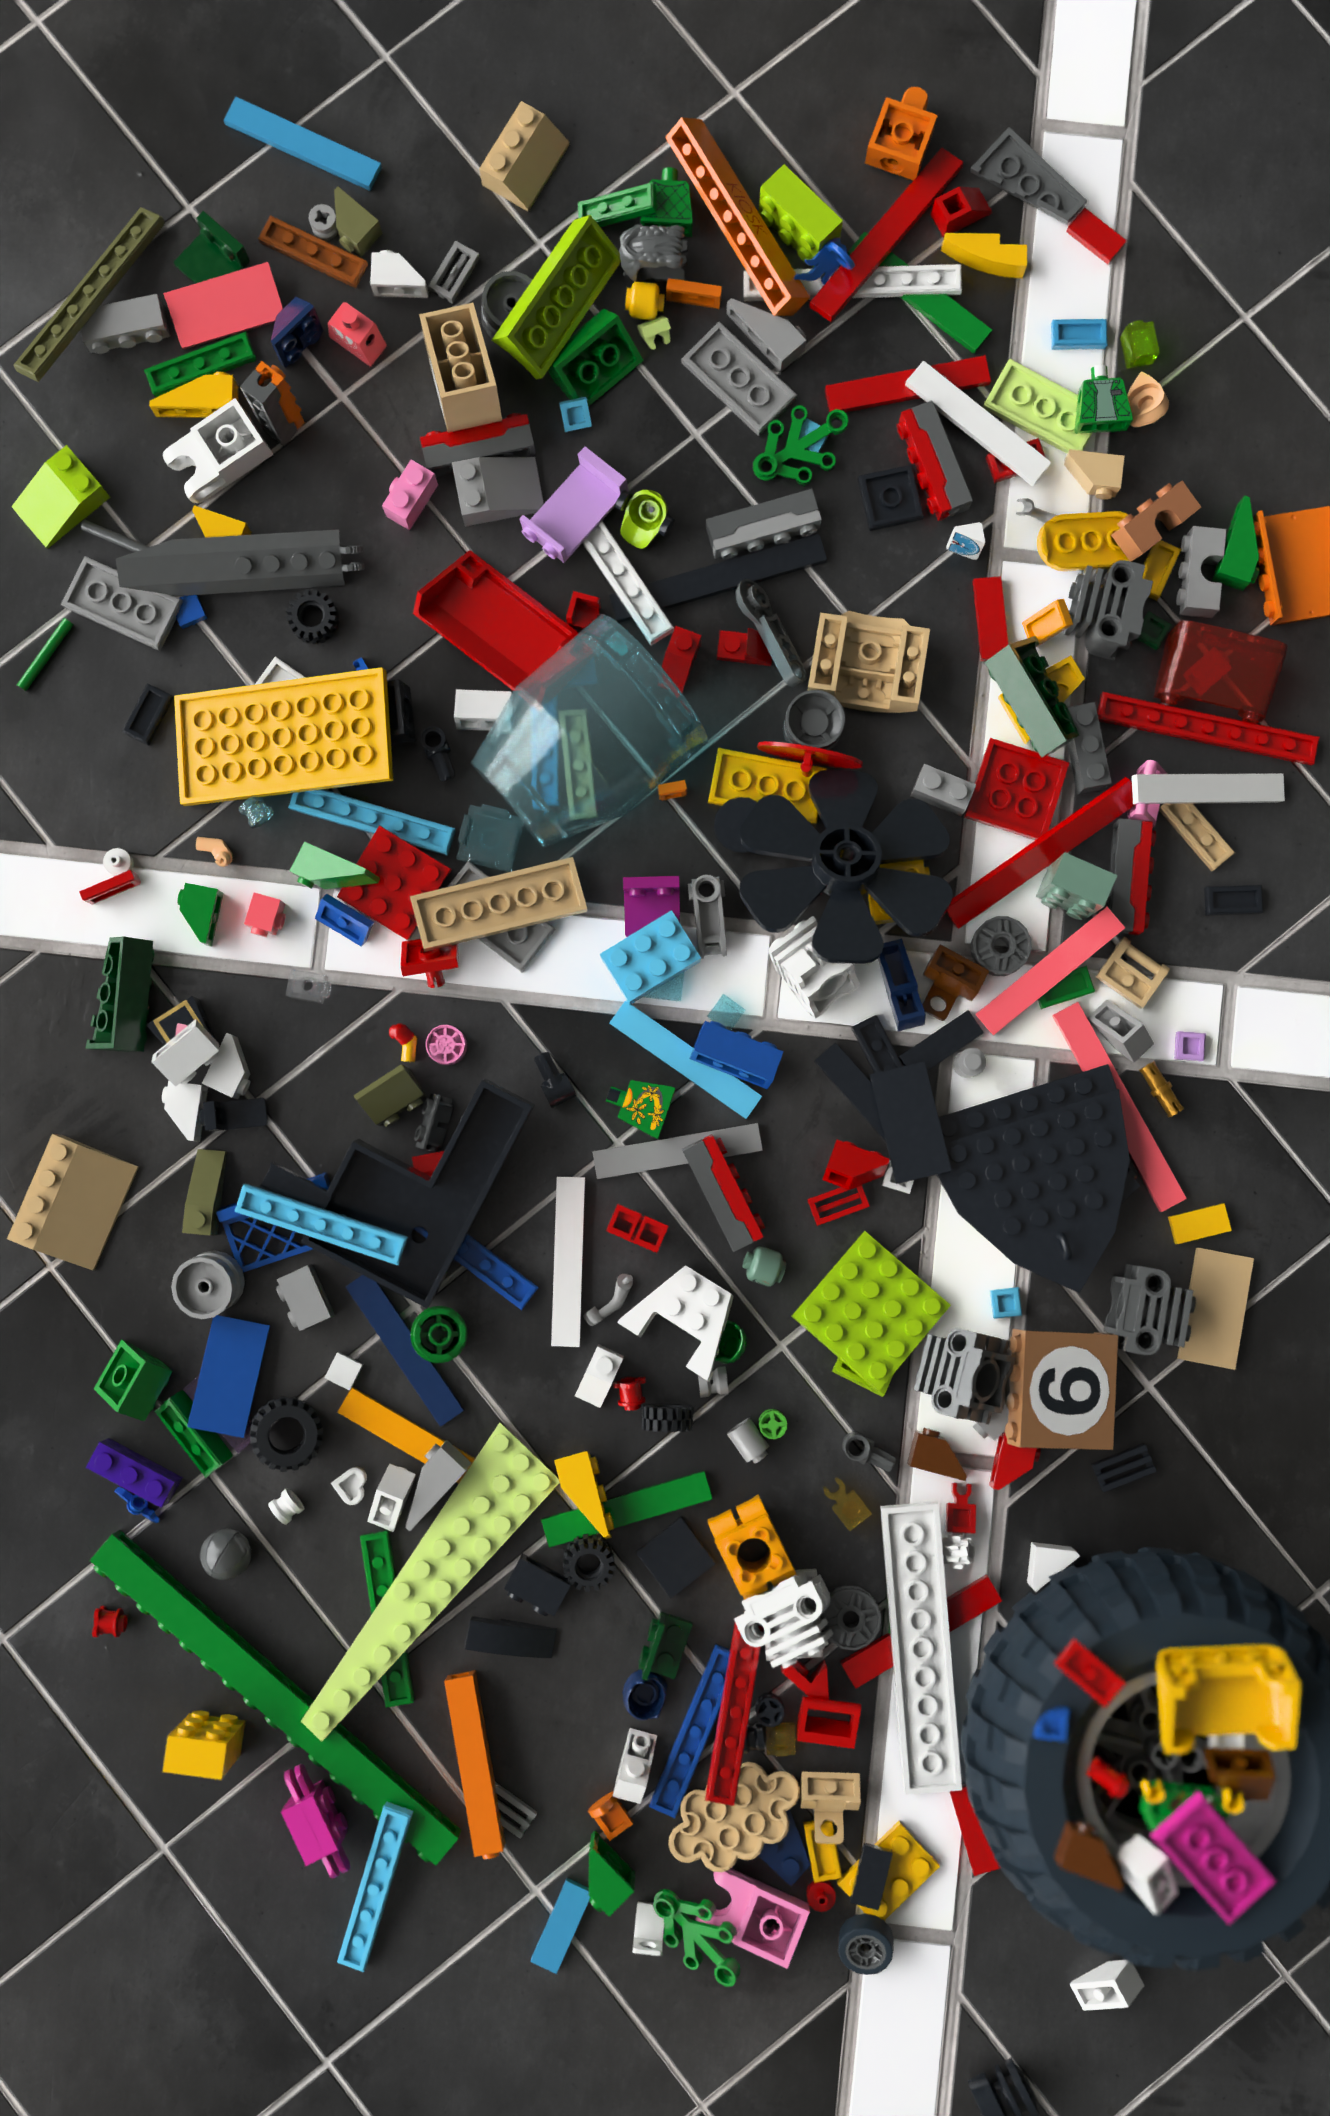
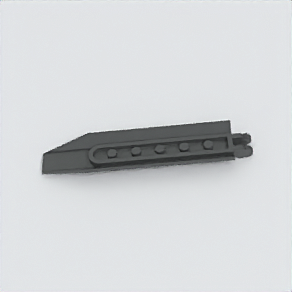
[116,529,365,596]

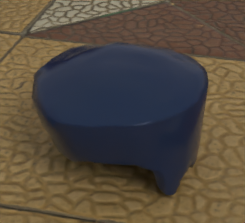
[622,1670,668,1721]

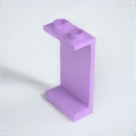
[520,447,629,563]

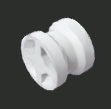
[268,1488,304,1525]

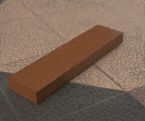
[258,215,368,288]

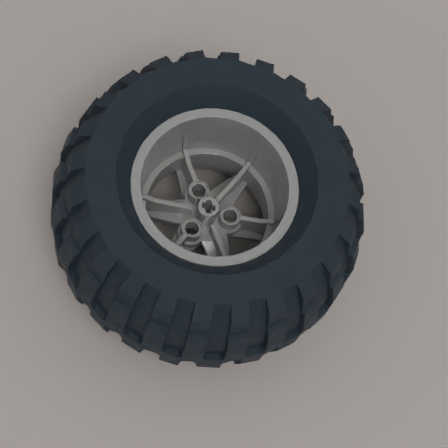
[960,1547,1330,1971]

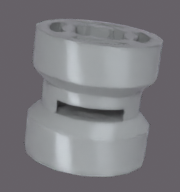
[698,1366,729,1397]

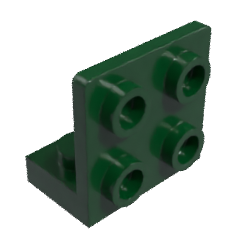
[174,211,250,284]
[638,1611,693,1680]

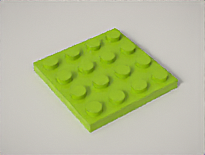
[791,1231,951,1392]

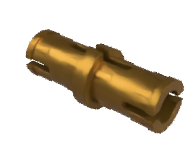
[1139,1061,1184,1118]

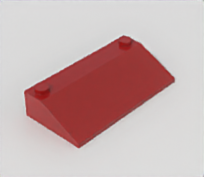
[413,550,597,712]

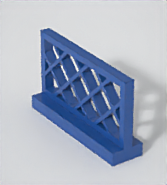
[216,1172,331,1272]

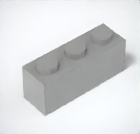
[81,294,170,354]

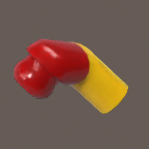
[389,1023,417,1062]

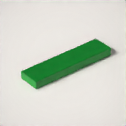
[144,332,257,398]

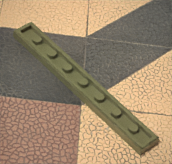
[13,207,165,382]

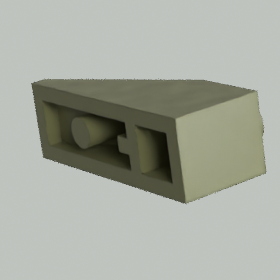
[182,1149,227,1235]

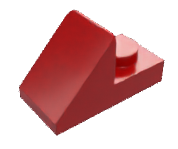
[717,628,772,666]
[781,1660,829,1712]

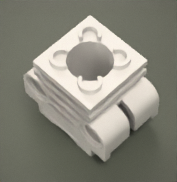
[768,916,860,1019]
[734,1570,833,1669]

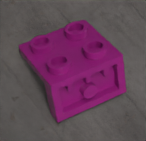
[623,876,680,937]

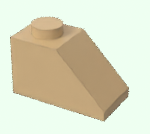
[1064,449,1124,499]

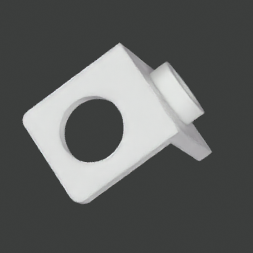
[633,1901,664,1956]

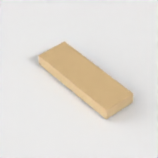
[1159,803,1235,872]

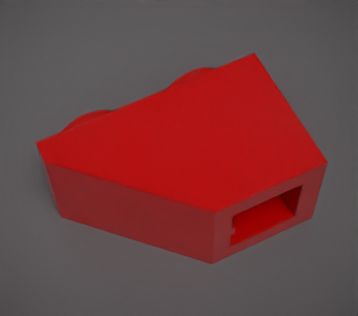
[931,186,992,238]
[822,1140,890,1190]

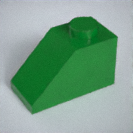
[177,882,224,947]

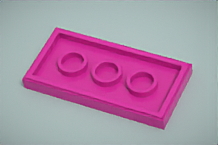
[1150,1791,1277,1925]

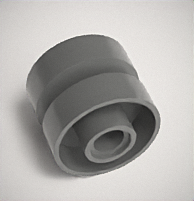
[783,690,845,751]

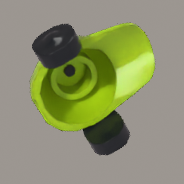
[615,490,675,548]

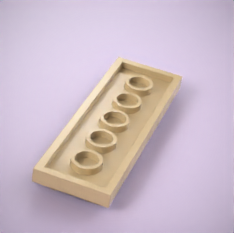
[410,857,587,952]

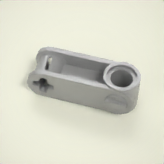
[688,875,727,959]

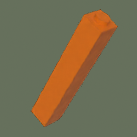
[444,1670,506,1859]

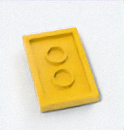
[837,1821,940,1921]

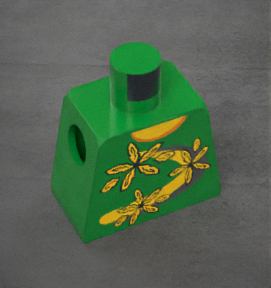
[606,1080,675,1139]

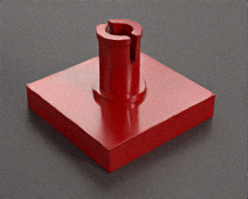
[400,939,459,988]

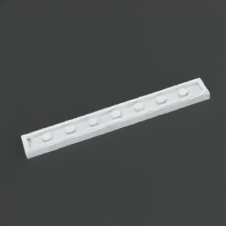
[744,264,962,301]

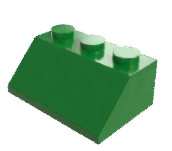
[548,309,644,406]

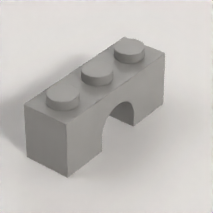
[1176,526,1226,618]

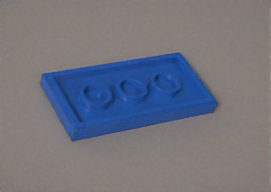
[187,1315,270,1438]

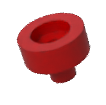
[806,1881,836,1912]

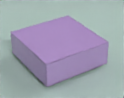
[1174,1031,1206,1062]

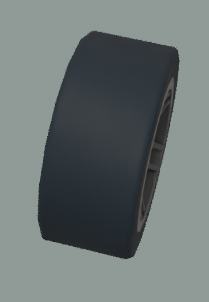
[838,1914,894,1975]

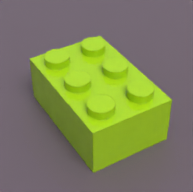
[759,164,843,267]

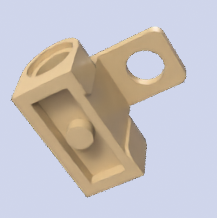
[800,1772,861,1844]

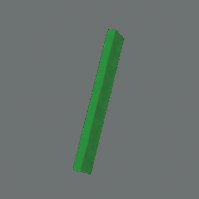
[847,231,992,354]
[541,1471,712,1548]
[360,1530,415,1708]

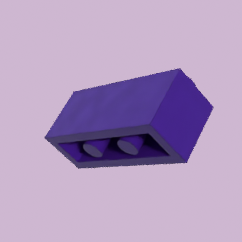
[86,1438,183,1508]

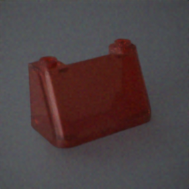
[1154,621,1288,724]

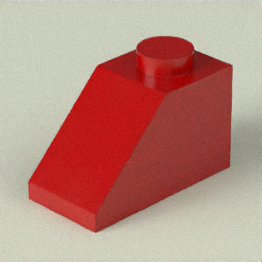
[656,626,702,695]
[989,1431,1041,1490]

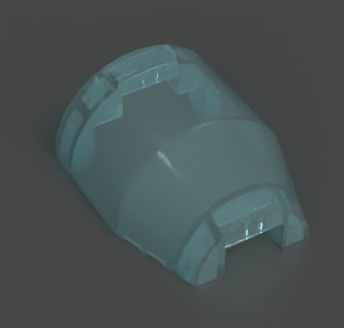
[471,614,708,848]

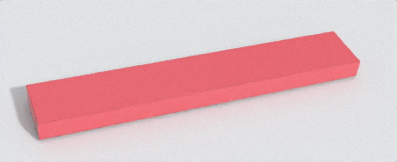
[975,907,1125,1036]

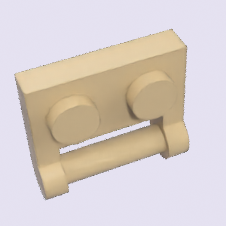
[1095,936,1170,1009]

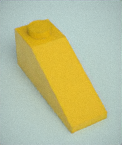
[149,372,238,417]

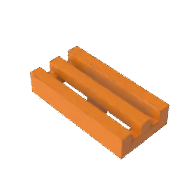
[666,278,722,309]

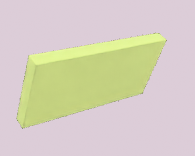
[983,358,1092,454]

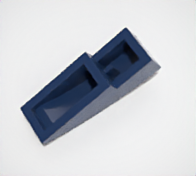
[878,938,926,1032]

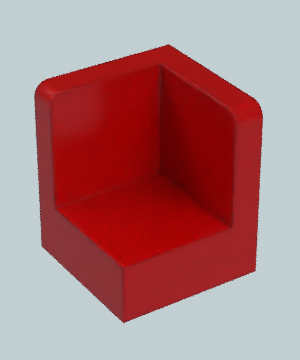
[566,591,601,633]

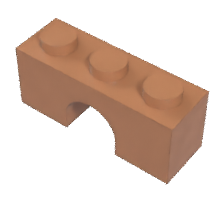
[1111,481,1201,561]

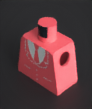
[328,302,387,367]

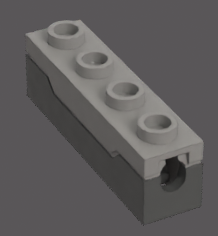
[706,489,822,559]

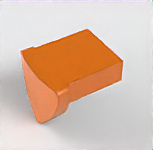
[588,1791,633,1841]

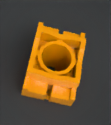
[708,1494,797,1600]

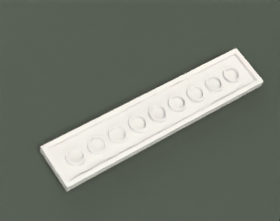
[880,1501,962,1795]

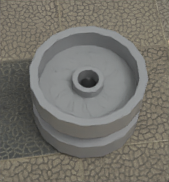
[171,1250,245,1319]

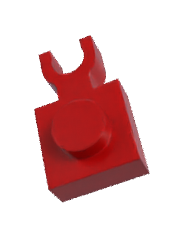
[945,1483,976,1534]

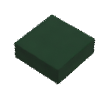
[1137,611,1172,650]

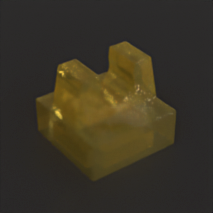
[766,1723,795,1756]

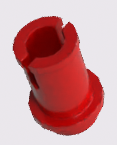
[1086,1757,1130,1798]

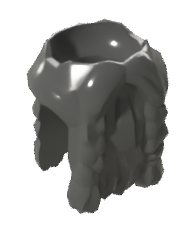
[619,224,688,282]

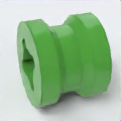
[758,1409,787,1439]

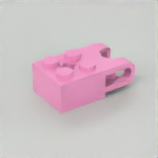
[695,1868,810,1968]

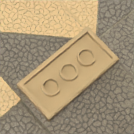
[1177,1248,1254,1370]

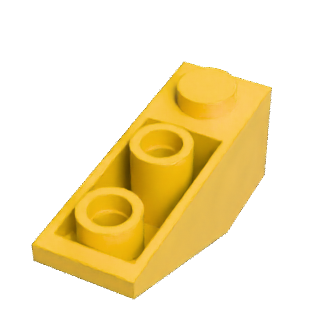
[554,1451,614,1539]

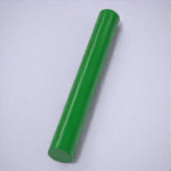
[17,618,73,691]

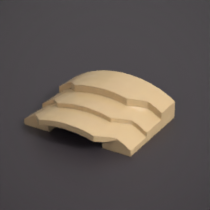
[808,611,930,713]

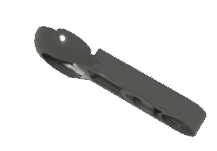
[735,579,807,688]

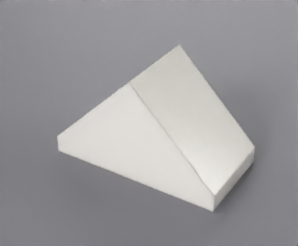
[1027,1542,1080,1592]

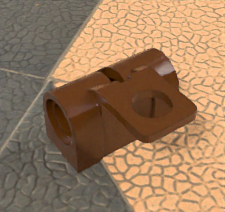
[922,944,989,1021]

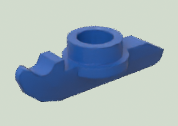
[114,1487,160,1523]

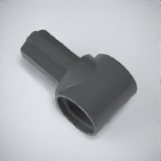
[842,1432,896,1472]

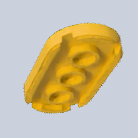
[1037,511,1135,571]

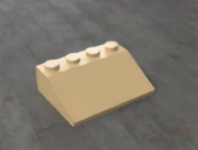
[7,1134,139,1270]

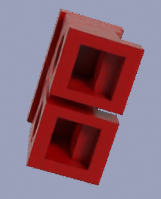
[606,1204,669,1252]

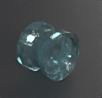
[238,797,274,828]

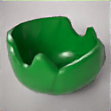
[715,1320,747,1364]

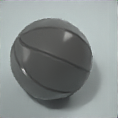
[200,1528,251,1580]

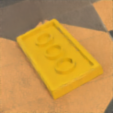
[708,748,827,823]

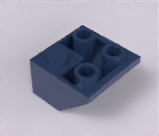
[271,297,323,368]

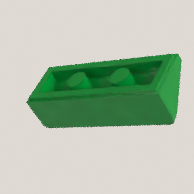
[155,1390,233,1478]

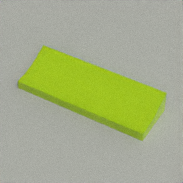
[491,215,621,379]

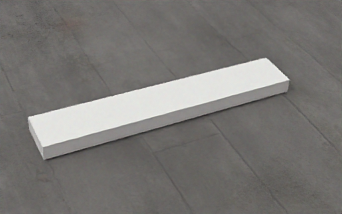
[905,361,1051,486]
[582,521,674,646]
[1132,774,1285,804]
[551,1177,585,1347]

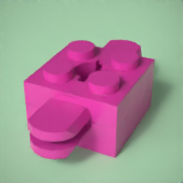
[281,1763,350,1879]

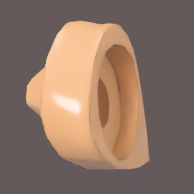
[1127,372,1169,427]

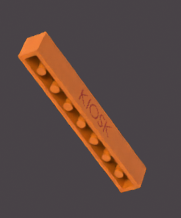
[665,117,810,316]

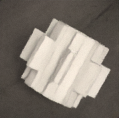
[942,1533,976,1569]

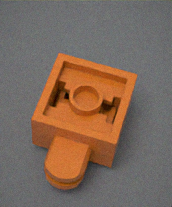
[865,87,938,180]

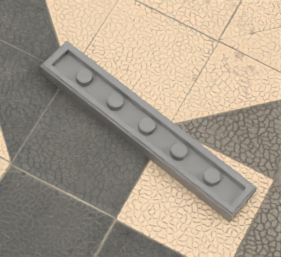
[592,1123,763,1179]

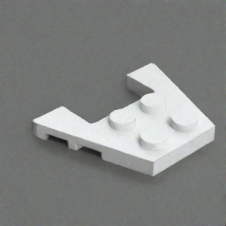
[618,1265,734,1382]

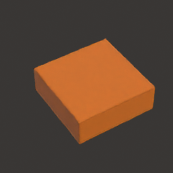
[658,780,687,801]

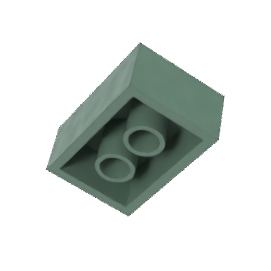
[1036,852,1118,920]

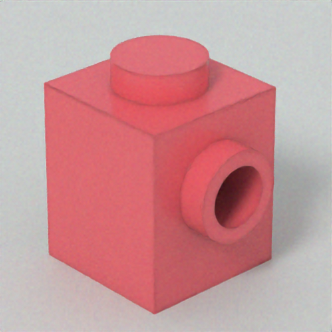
[244,892,286,938]

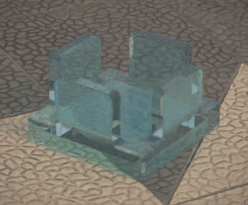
[457,804,525,872]

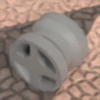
[309,204,338,241]

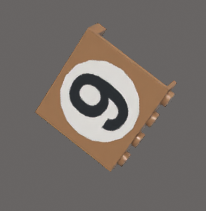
[1005,1329,1118,1450]

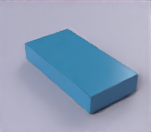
[1051,319,1108,350]

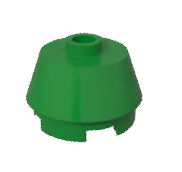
[410,1306,467,1363]

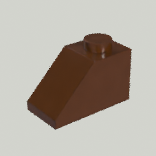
[907,1427,967,1481]
[1204,1747,1276,1801]
[1054,1820,1123,1891]

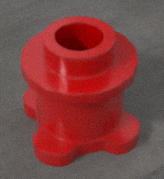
[613,1377,646,1411]
[92,1606,128,1638]

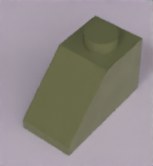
[334,186,383,257]

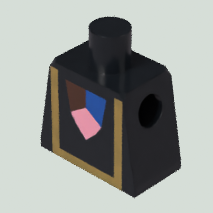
[147,996,216,1067]

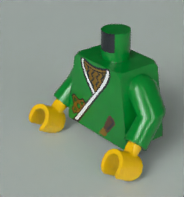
[1140,1780,1244,1860]

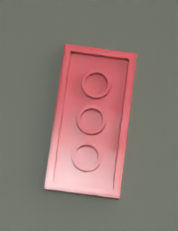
[163,262,283,350]

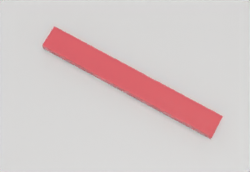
[1052,1002,1187,1212]

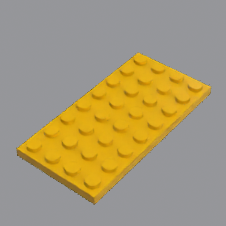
[174,667,393,806]

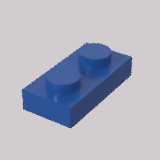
[314,894,374,947]

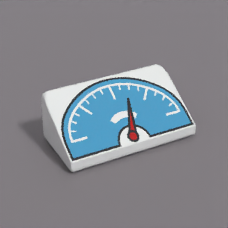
[946,522,985,560]

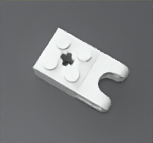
[163,398,274,503]

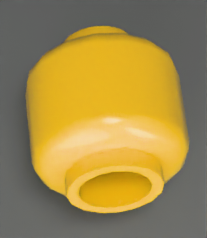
[625,281,665,320]

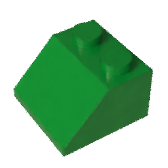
[94,1339,173,1422]
[589,1830,635,1917]

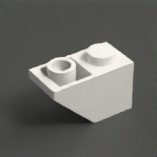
[613,1728,657,1804]

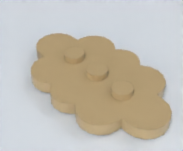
[669,1762,801,1872]

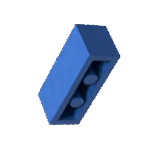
[689,1021,783,1089]

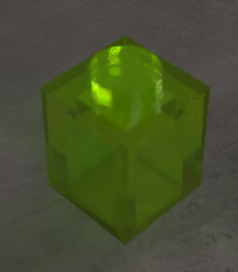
[1120,320,1160,369]

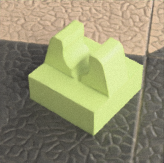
[637,316,671,350]

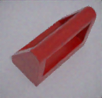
[797,1696,861,1749]

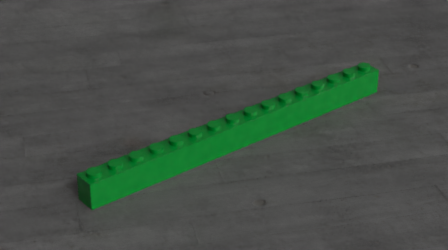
[89,1530,461,1866]

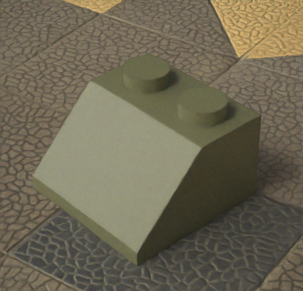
[353,1064,427,1127]

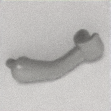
[1016,498,1057,523]
[583,1274,633,1326]

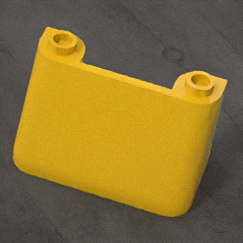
[1157,1644,1300,1754]

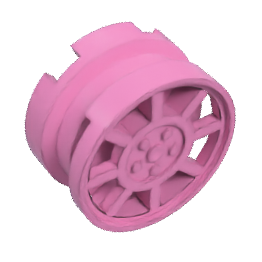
[426,1025,467,1065]

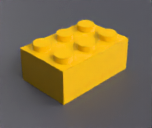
[163,1711,245,1780]

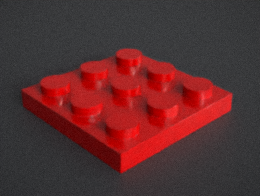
[964,738,1069,840]
[337,825,452,940]

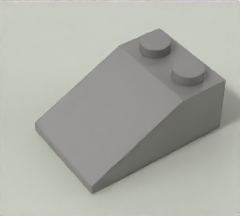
[452,457,544,526]

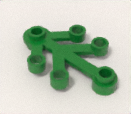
[753,405,848,486]
[653,1889,740,1987]

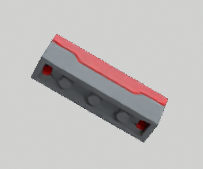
[897,400,973,521]
[420,413,536,477]
[1107,818,1156,936]
[682,1134,765,1252]

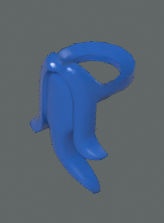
[794,237,855,285]

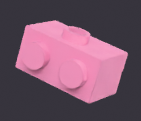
[382,460,438,530]

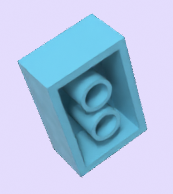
[600,910,701,1005]

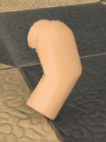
[196,837,233,867]

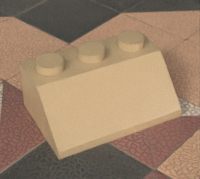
[479,101,570,211]

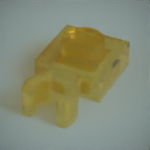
[823,1477,872,1531]

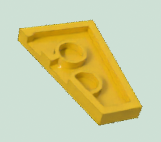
[998,655,1085,745]

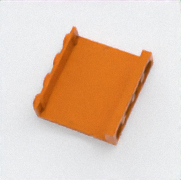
[1253,506,1330,626]

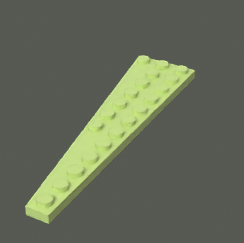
[301,1422,560,1742]

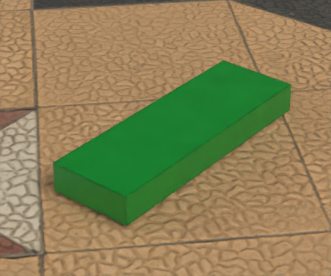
[578,182,657,227]

